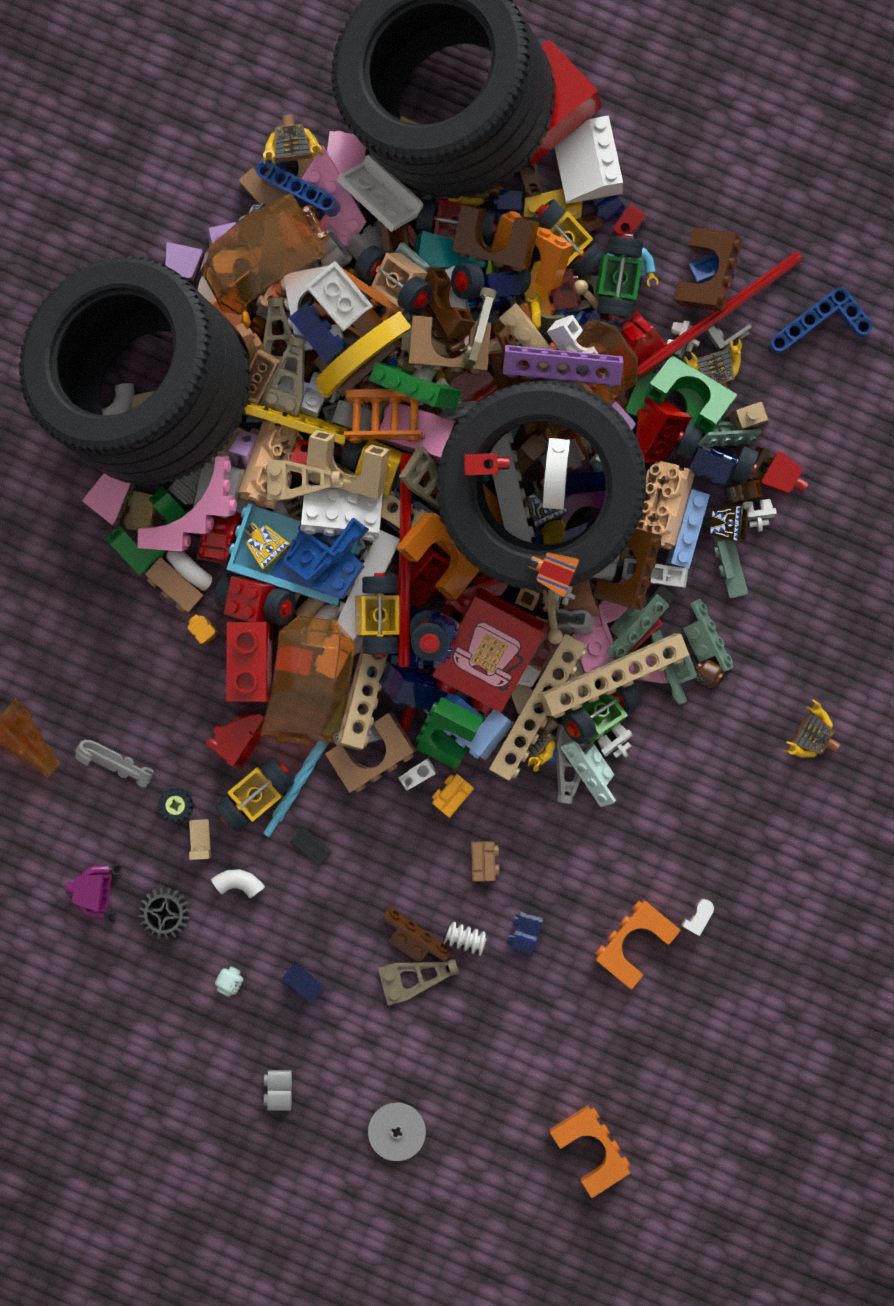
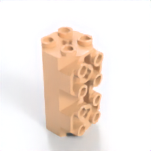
[238,421,304,509]
[637,461,695,550]

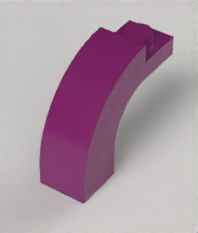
[556,489,605,525]

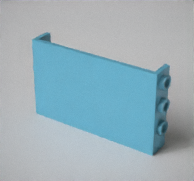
[227,503,362,606]

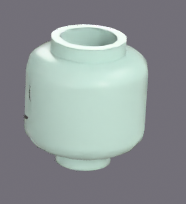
[215,966,243,997]

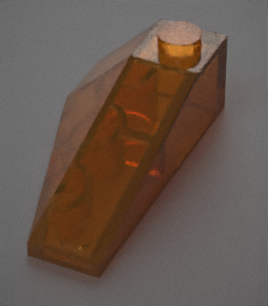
[0,699,60,777]

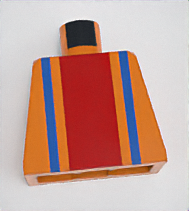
[528,552,579,597]

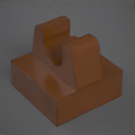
[576,213,603,235]

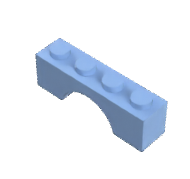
[665,489,710,569]

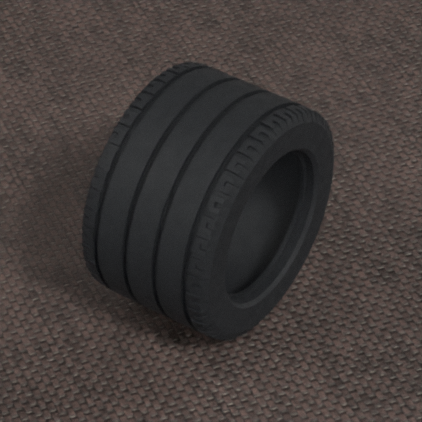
[331,0,555,199]
[19,256,251,485]
[437,381,646,590]

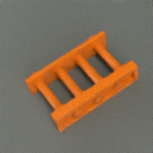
[313,268,404,338]
[344,389,425,443]

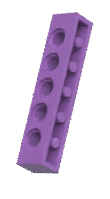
[503,345,623,387]

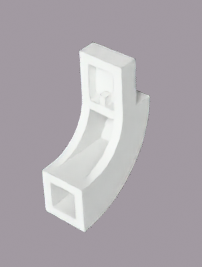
[543,438,570,510]
[622,558,688,588]

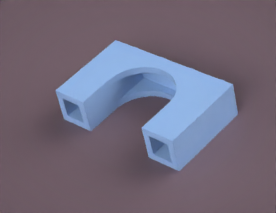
[425,690,514,760]

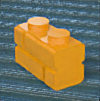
[188,614,219,645]
[432,773,474,818]

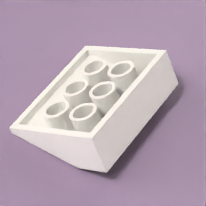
[554,116,623,204]

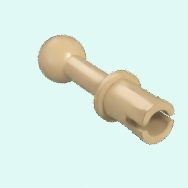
[573,280,615,326]
[542,590,563,644]

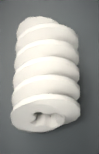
[444,922,486,956]

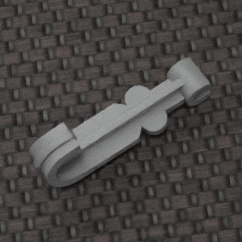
[75,740,154,788]

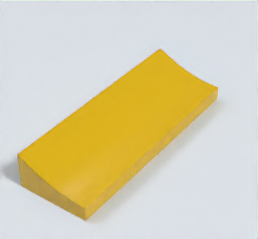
[244,399,352,446]

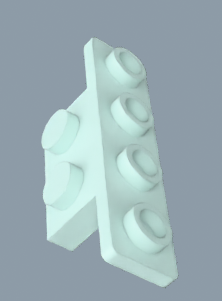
[560,741,616,807]

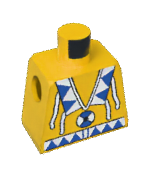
[245,522,290,571]

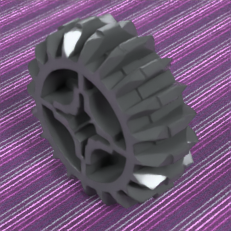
[138,887,190,940]

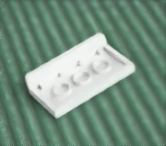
[336,155,423,232]
[300,484,383,541]

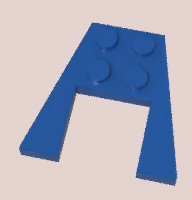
[283,517,369,583]
[270,532,365,599]

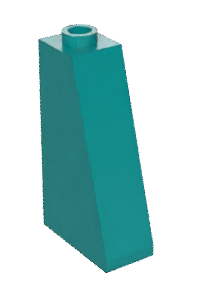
[414,231,487,270]

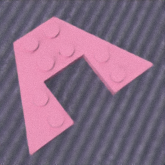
[261,145,367,250]
[571,578,668,684]

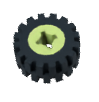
[158,788,194,822]

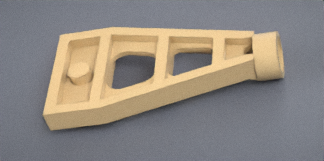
[267,460,344,500]

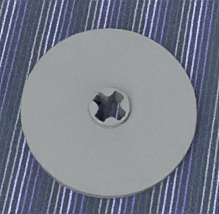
[368,1103,426,1161]

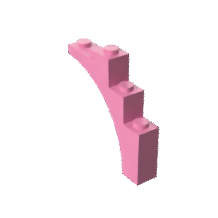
[138,455,237,551]

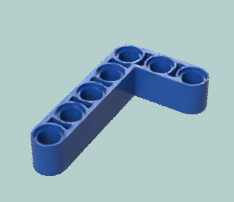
[256,157,340,217]
[769,287,873,354]

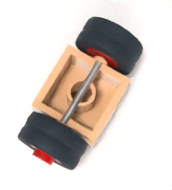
[355,245,433,315]

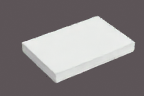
[305,261,373,331]

